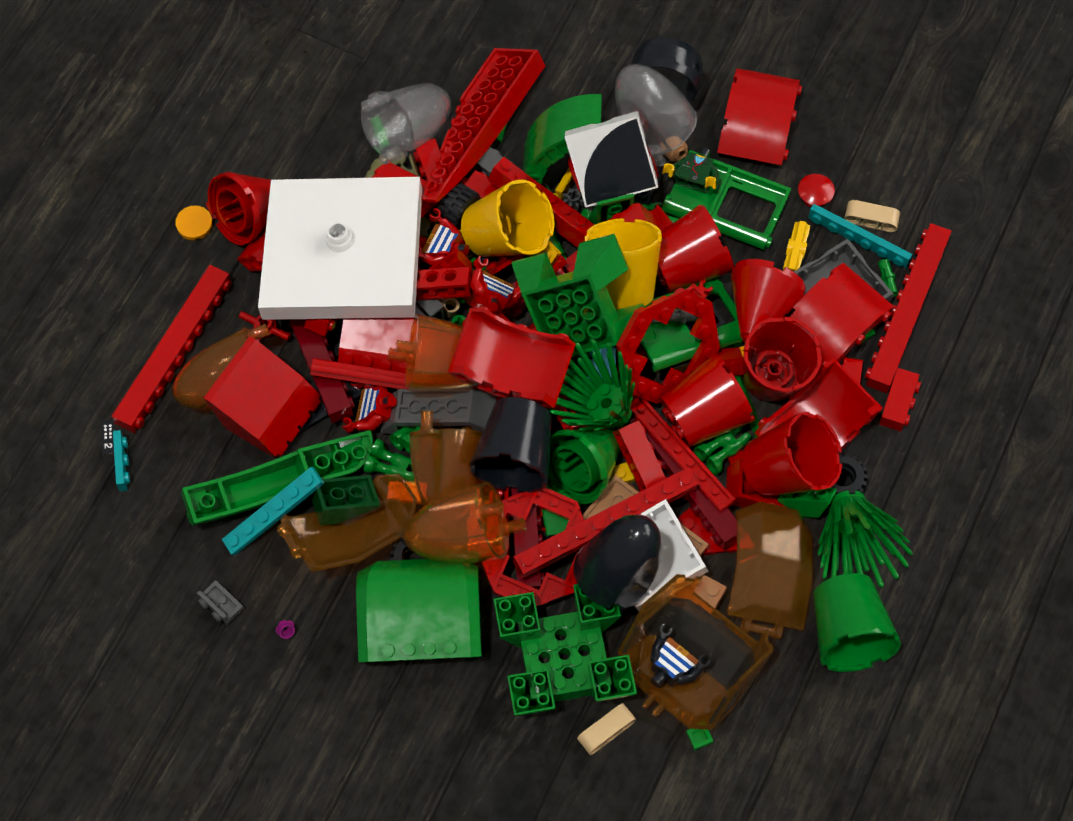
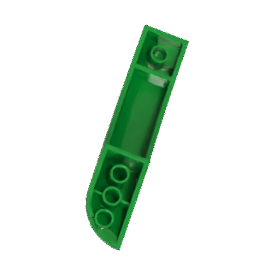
[181,430,373,526]

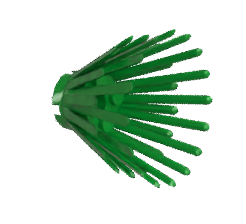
[550,339,635,431]
[818,490,913,588]

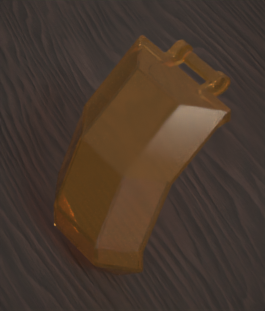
[277,474,417,572]
[727,502,812,639]

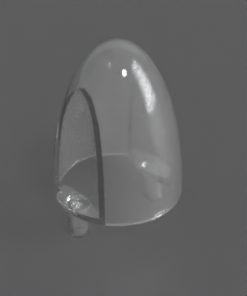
[615,64,697,167]
[361,83,451,164]

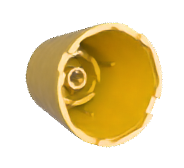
[461,180,554,257]
[585,219,662,310]

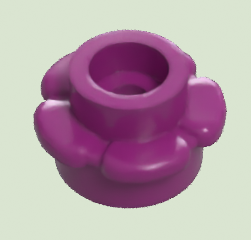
[275,620,295,639]

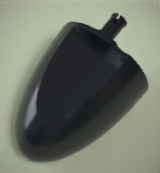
[574,514,662,616]

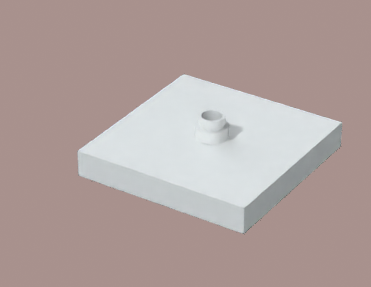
[258,177,422,320]

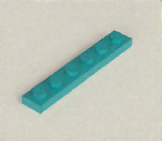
[808,204,912,268]
[222,467,324,556]

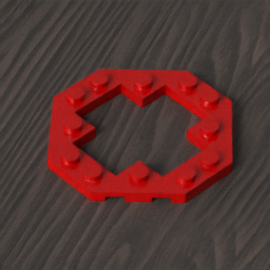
[616,288,720,404]
[473,487,584,607]

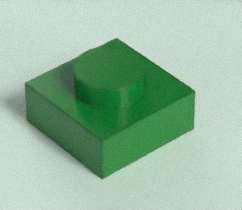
[686,723,714,751]

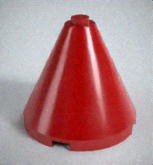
[208,172,271,245]
[731,259,806,342]

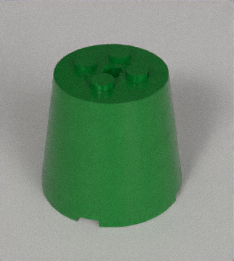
[813,573,901,672]

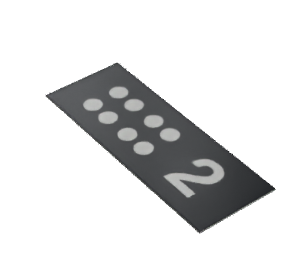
[101,420,115,454]

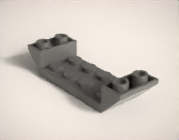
[381,388,497,434]

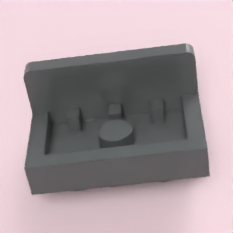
[197,580,244,625]

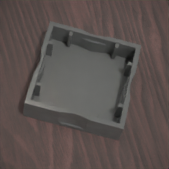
[794,239,893,303]

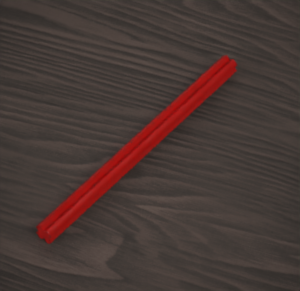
[310,358,502,400]

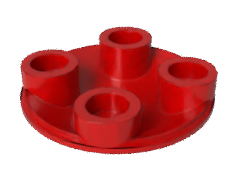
[798,174,835,207]

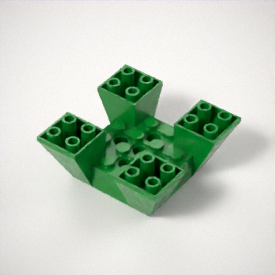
[512,233,657,360]
[493,584,637,716]

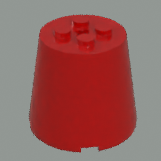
[657,205,735,293]
[743,317,822,402]
[660,354,755,448]
[742,411,842,496]

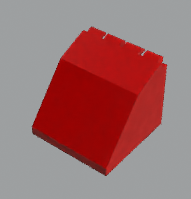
[204,336,321,457]

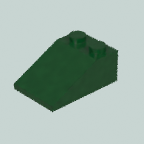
[310,475,380,525]

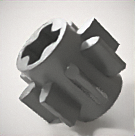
[563,188,585,211]

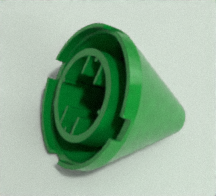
[548,430,621,504]

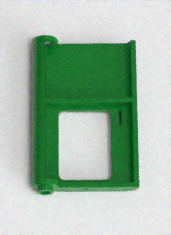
[662,150,791,251]
[640,278,743,372]

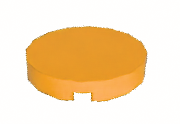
[176,206,213,240]

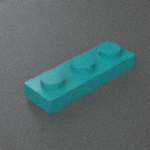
[113,430,130,492]

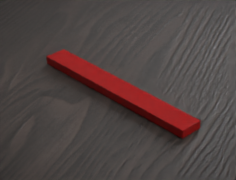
[630,395,736,512]

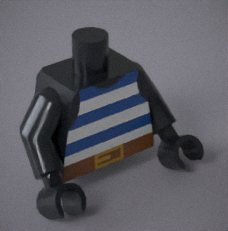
[650,623,712,688]

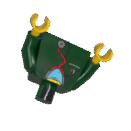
[662,148,720,193]

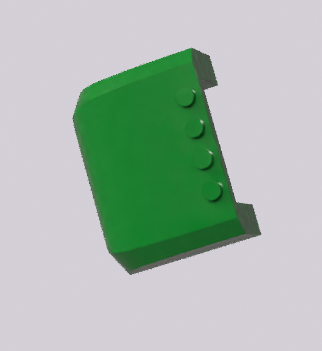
[356,557,482,663]

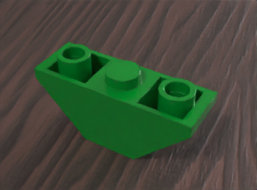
[777,488,837,518]

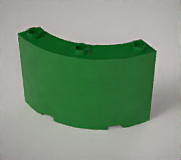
[523,94,602,184]

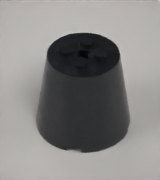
[469,397,552,493]

